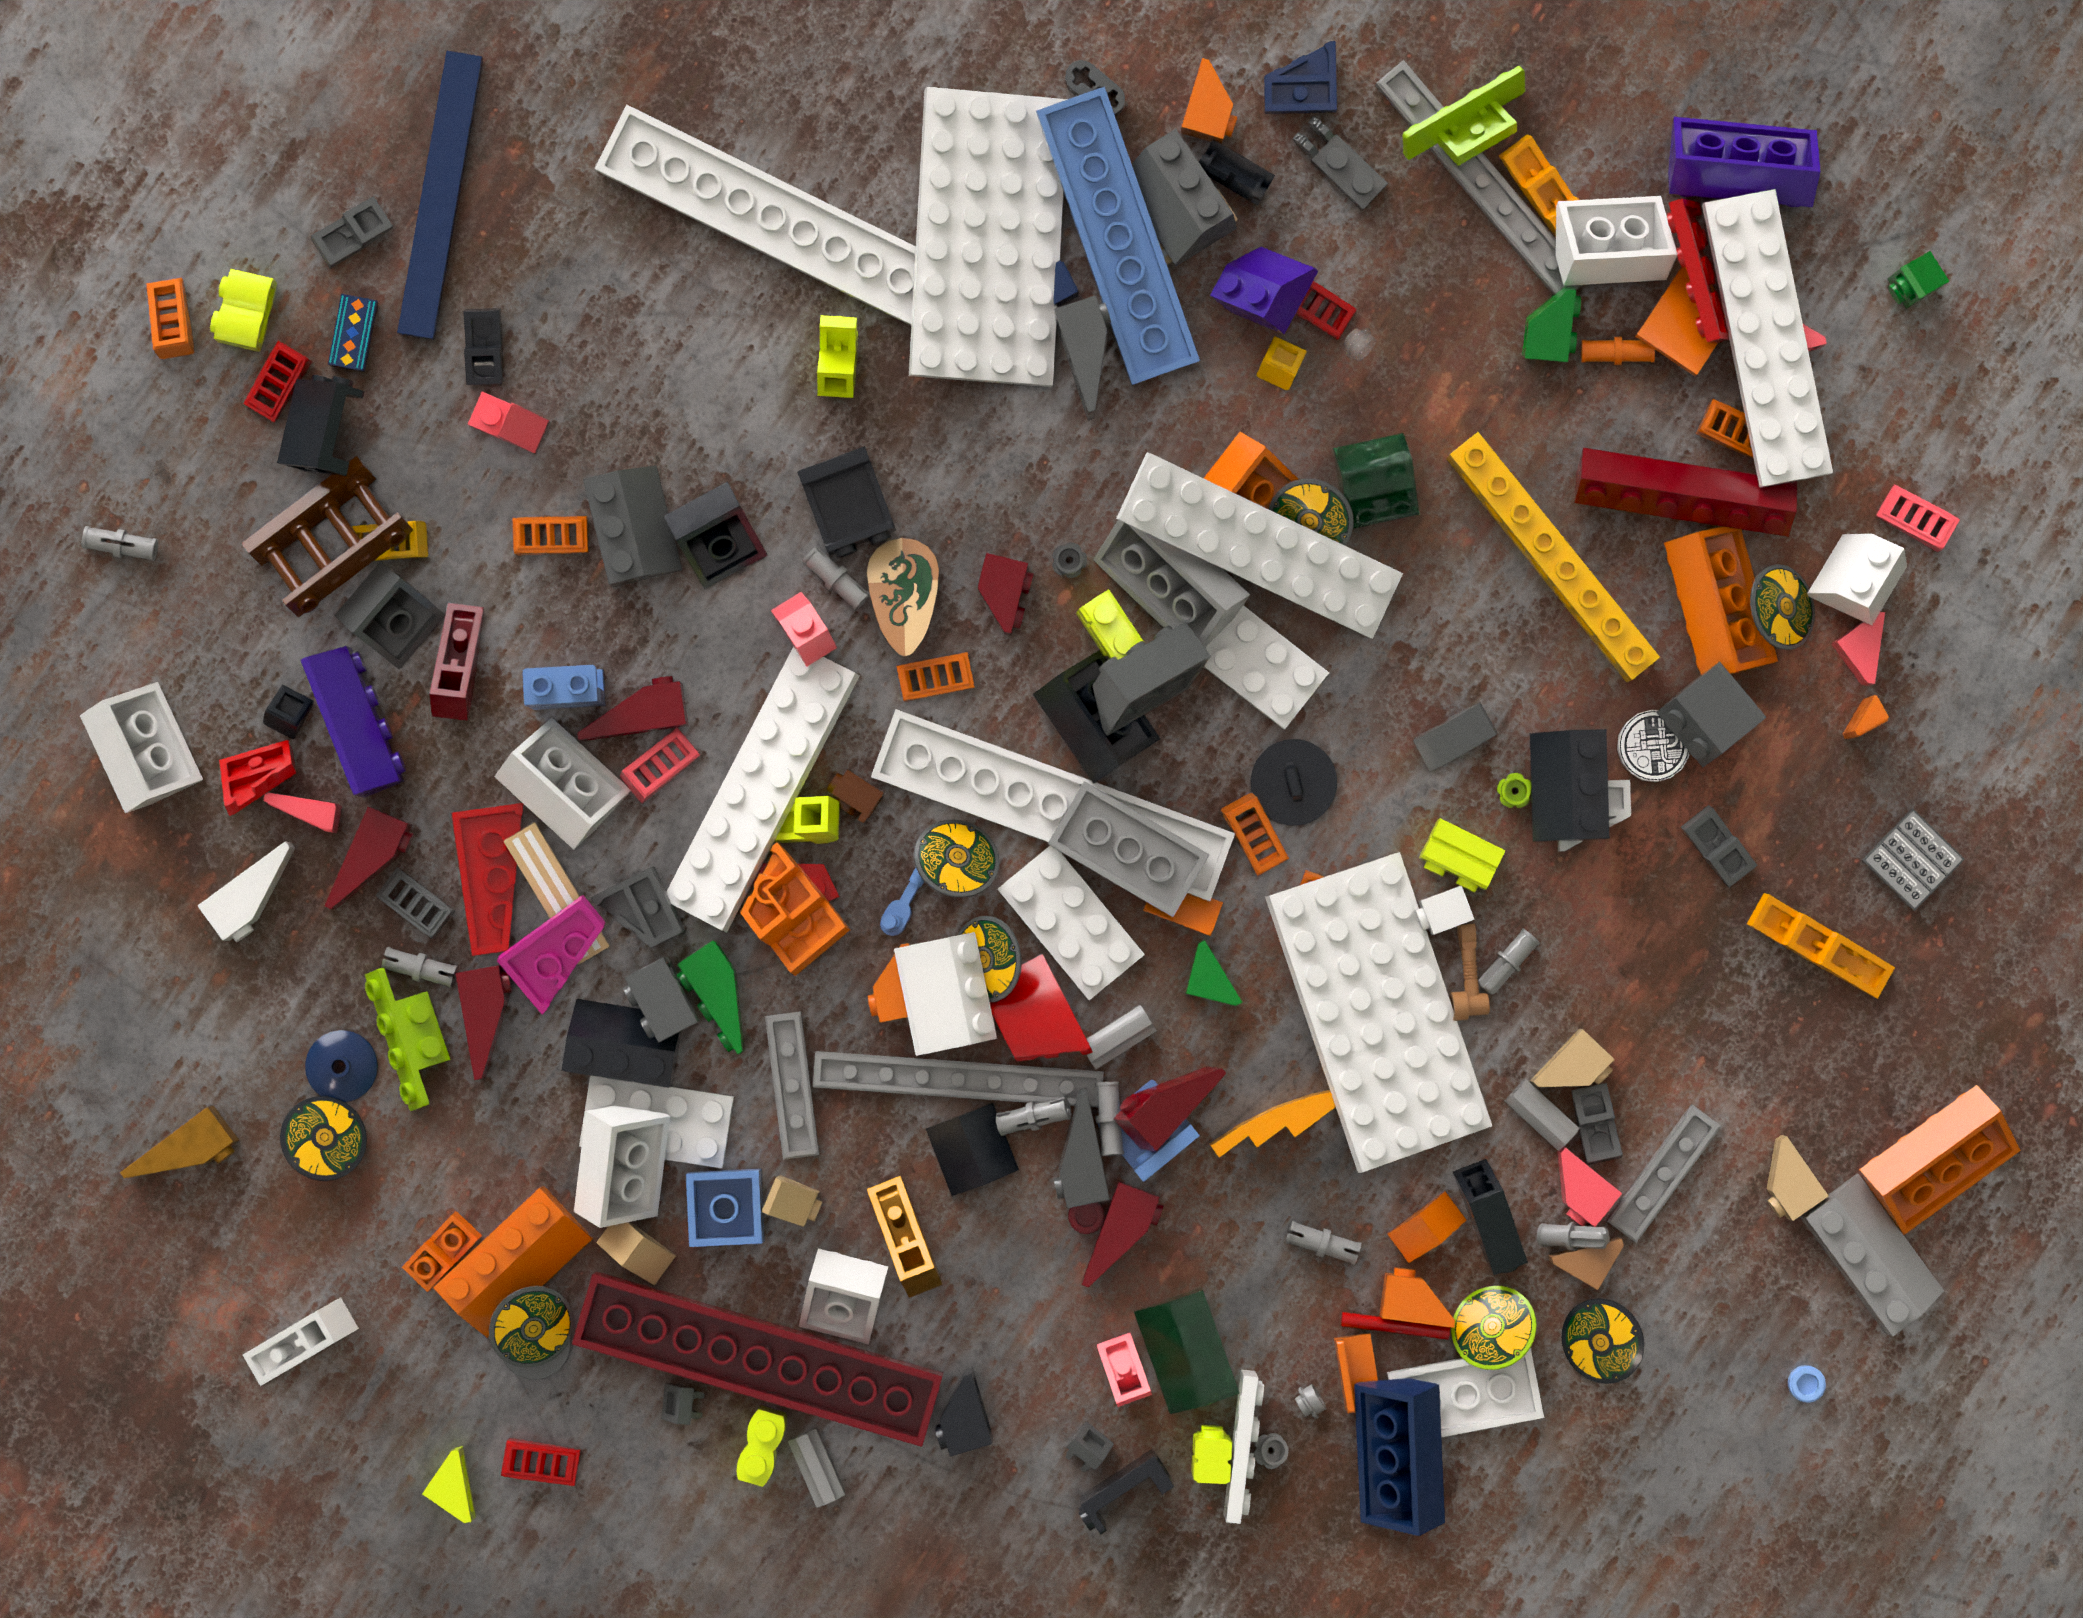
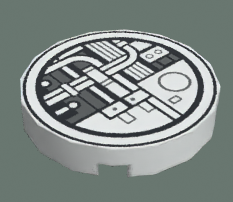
[1617,710,1689,782]

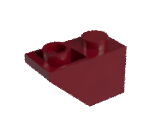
[978,553,1034,636]

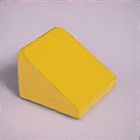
[1257,336,1307,390]

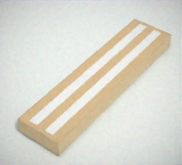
[504,822,610,965]

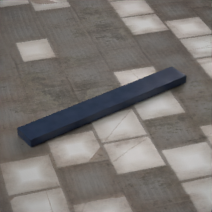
[397,51,483,340]

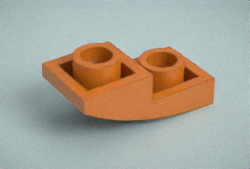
[402,1211,482,1292]

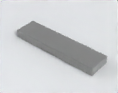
[765,1011,820,1160]
[1606,1104,1722,1243]

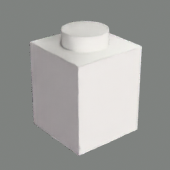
[1415,886,1475,935]

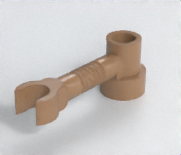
[1449,924,1490,1021]

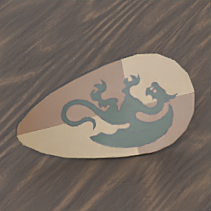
[867,538,939,658]

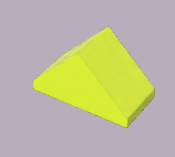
[422,1446,476,1523]

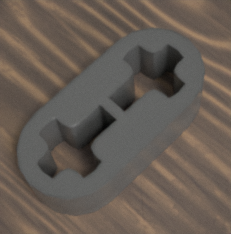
[1065,60,1125,117]

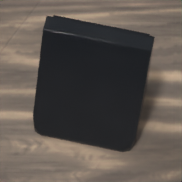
[263,684,314,739]

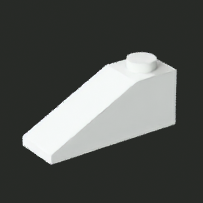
[198,841,295,942]
[243,1297,359,1386]

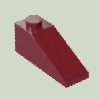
[429,603,484,721]
[577,676,689,742]
[324,807,414,909]
[456,965,513,1080]
[1113,1067,1226,1151]
[1082,1181,1164,1288]

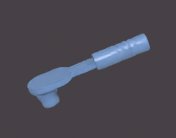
[880,868,924,936]

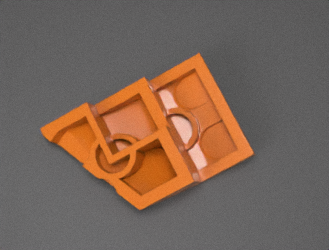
[1635,267,1727,376]
[740,842,850,976]

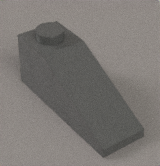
[1053,1088,1110,1208]

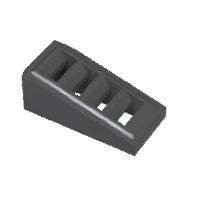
[376,867,456,939]

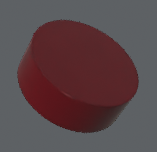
[1068,1202,1104,1234]

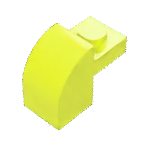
[817,315,858,398]
[774,796,839,844]

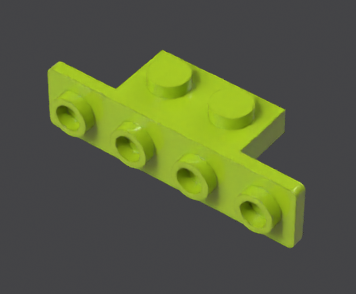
[1402,66,1525,166]
[365,968,450,1111]

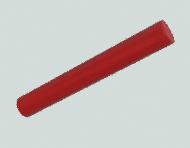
[1340,1312,1450,1340]

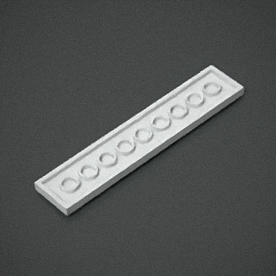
[595,104,916,326]
[871,709,1235,901]

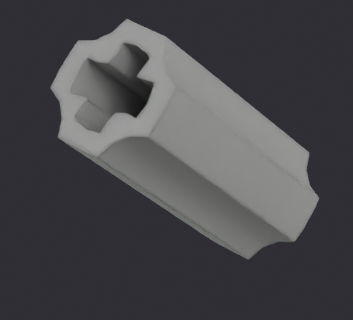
[1086,1005,1157,1069]
[1505,1079,1580,1151]
[788,1427,846,1508]

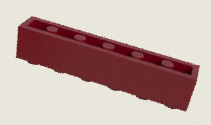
[1574,448,1797,537]

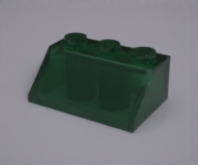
[1134,1287,1240,1414]

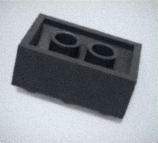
[1033,650,1161,784]
[1529,729,1610,842]
[561,999,681,1088]

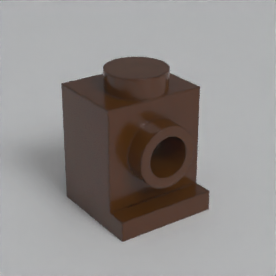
[826,769,885,824]

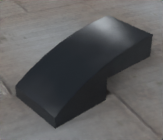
[463,308,503,385]

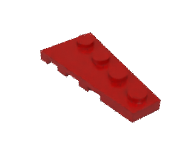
[1667,198,1729,344]
[451,803,523,956]

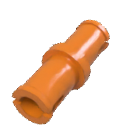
[1581,337,1655,365]

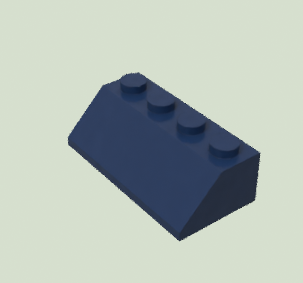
[1354,1378,1445,1536]

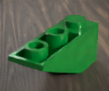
[677,940,745,1055]

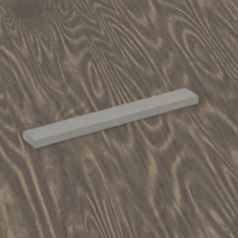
[1375,60,1582,295]
[813,1051,1104,1107]

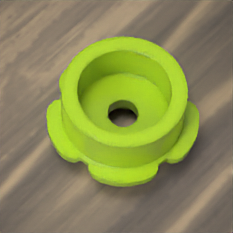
[1497,773,1531,808]

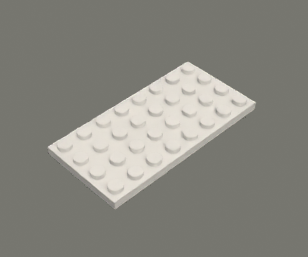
[909,87,1068,387]
[1265,852,1492,1173]

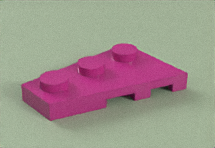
[497,895,606,1015]

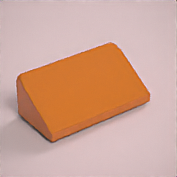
[1843,695,1889,739]
[1143,893,1223,936]

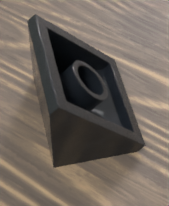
[926,1103,1019,1196]

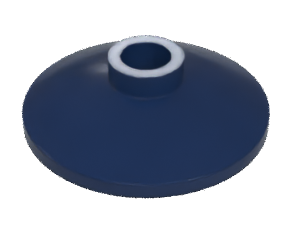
[305,1030,378,1102]

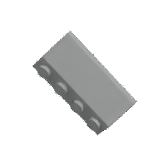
[1093,520,1250,648]
[1800,1173,1944,1336]

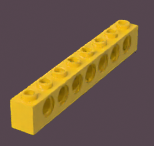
[1446,432,1660,682]

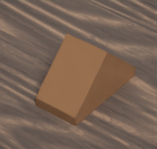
[1548,1237,1624,1290]

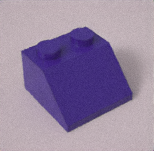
[1210,247,1318,334]

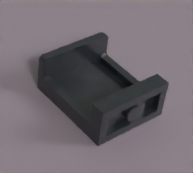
[277,375,365,476]
[797,446,896,558]
[1078,1448,1174,1535]

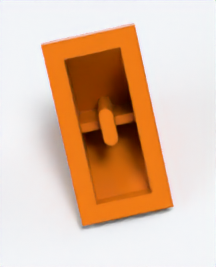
[1387,1191,1467,1263]

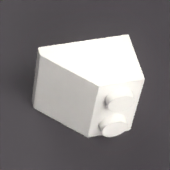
[1807,534,1907,625]
[799,1248,888,1345]

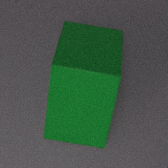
[1185,940,1242,1006]

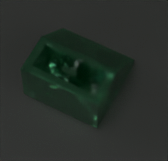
[1333,433,1419,529]

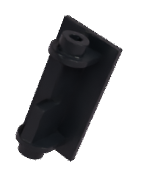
[1199,139,1275,206]

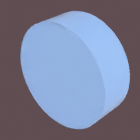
[1788,1365,1826,1403]

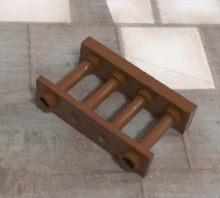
[242,456,414,618]

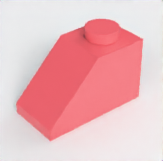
[771,592,837,667]
[1557,1147,1622,1227]

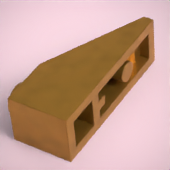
[120,1106,239,1178]
[867,1176,943,1298]

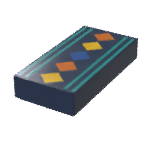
[328,294,378,372]

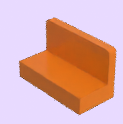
[1334,1332,1378,1414]

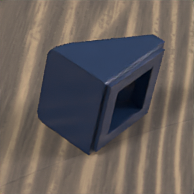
[1053,260,1079,307]

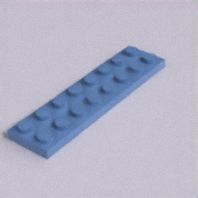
[1036,87,1200,385]

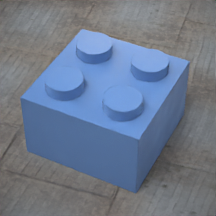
[686,1169,765,1247]

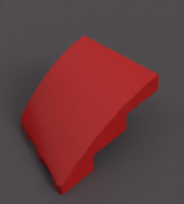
[990,954,1093,1061]

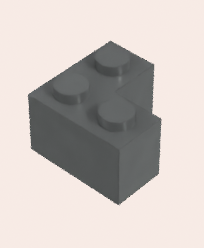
[623,957,700,1042]

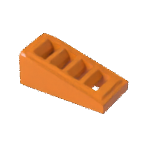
[146,278,194,359]
[1696,399,1754,459]
[512,516,589,556]
[896,652,975,703]
[1221,793,1289,876]

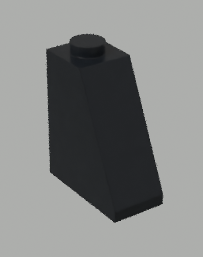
[1452,1159,1528,1275]

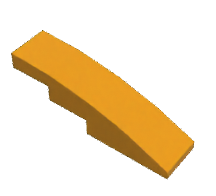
[1499,134,1579,238]
[1747,893,1895,999]
[1209,1090,1336,1158]

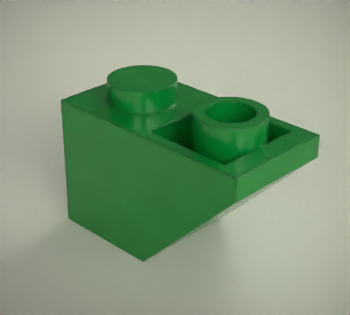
[1887,251,1949,309]
[1522,286,1581,362]

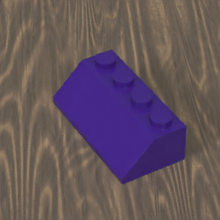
[1668,117,1821,207]
[300,646,406,798]

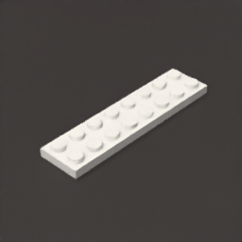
[1702,189,1833,488]
[1116,452,1403,639]
[666,646,860,933]

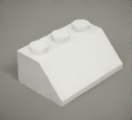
[1556,196,1677,286]
[80,682,203,813]
[494,718,631,850]
[894,932,997,1056]
[574,1106,670,1228]

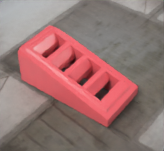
[1875,484,1960,552]
[620,727,700,804]
[264,793,342,833]

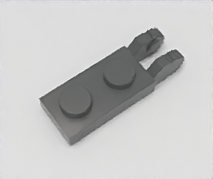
[1292,116,1388,211]

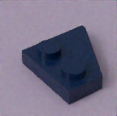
[1264,41,1337,114]

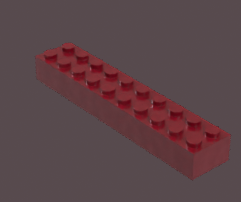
[572,1271,943,1447]

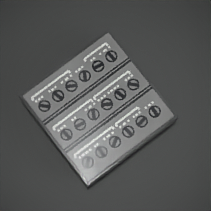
[1861,809,1965,911]

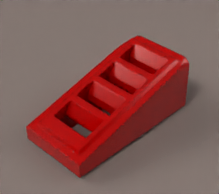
[1295,281,1357,340]
[243,340,312,423]
[501,1438,581,1486]

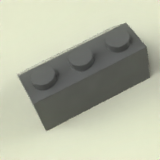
[1132,129,1237,266]
[583,465,682,588]
[1092,622,1211,736]

